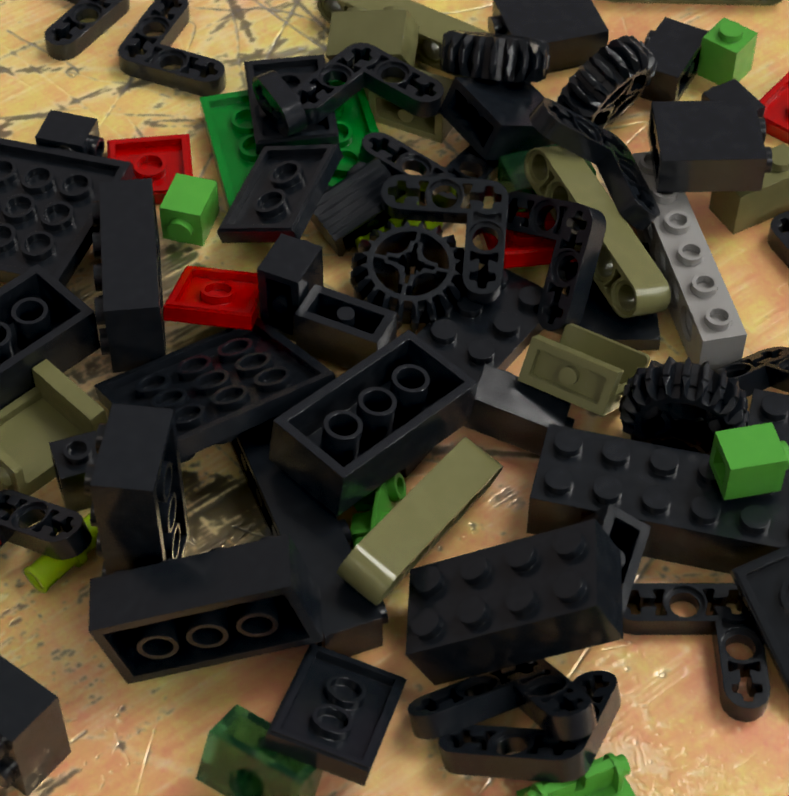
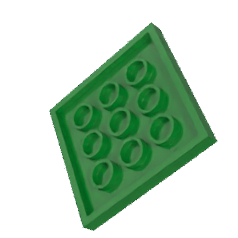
[200,80,379,210]

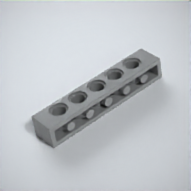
[632,151,747,370]

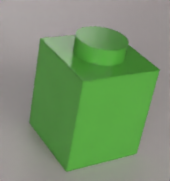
[697,17,758,85]
[159,173,220,246]
[709,422,789,501]

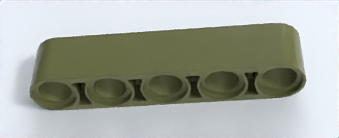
[317,0,488,78]
[524,145,671,318]
[336,437,503,606]

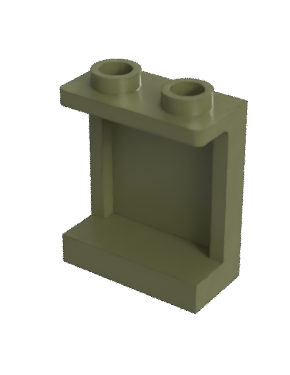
[518,323,650,417]
[0,359,107,496]

